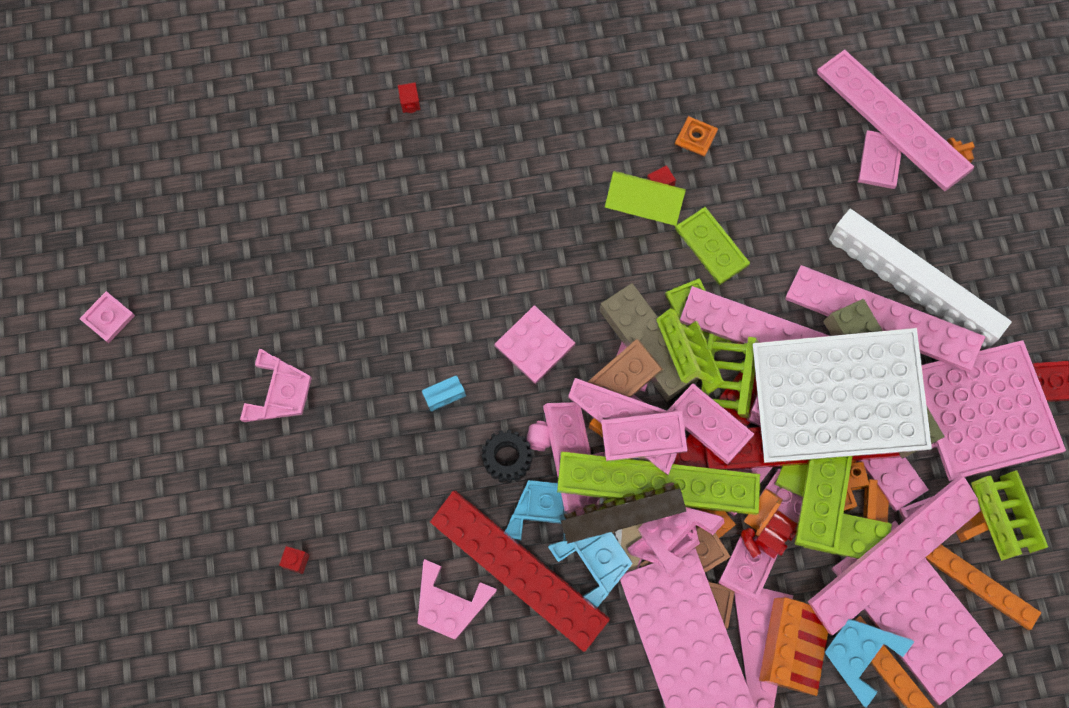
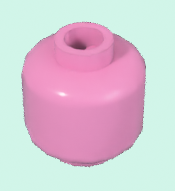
[526,421,551,451]

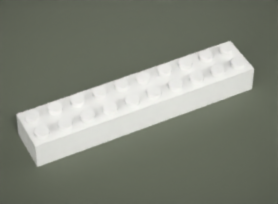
[829,209,1012,350]

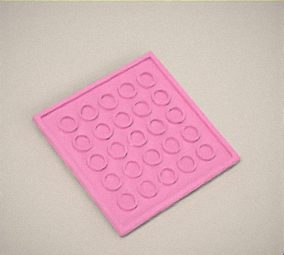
[921,340,1066,481]

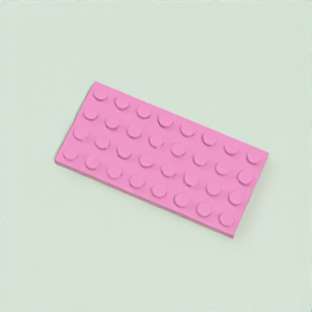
[831,521,1003,705]
[620,548,755,708]

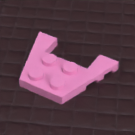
[240,349,312,422]
[638,507,725,578]
[418,559,497,640]

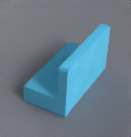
[422,376,466,411]

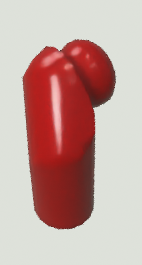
[741,528,761,558]

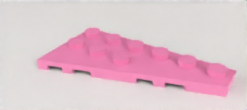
[568,378,688,475]
[734,588,793,708]

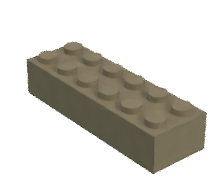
[600,283,699,402]

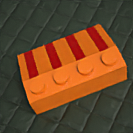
[759,597,828,696]

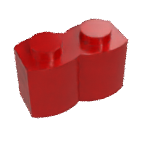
[755,510,798,559]

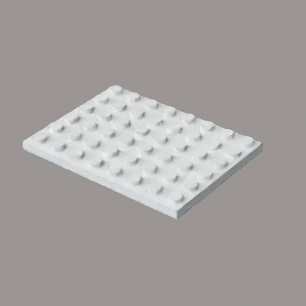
[753,328,932,463]

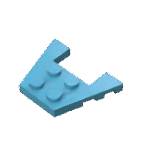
[505,480,566,541]
[548,532,633,608]
[825,619,914,707]

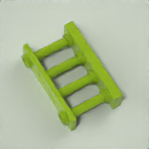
[656,308,724,394]
[701,333,759,418]
[971,470,1048,561]

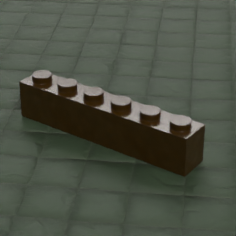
[560,482,687,544]

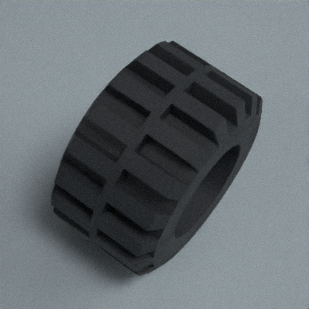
[482,430,532,483]

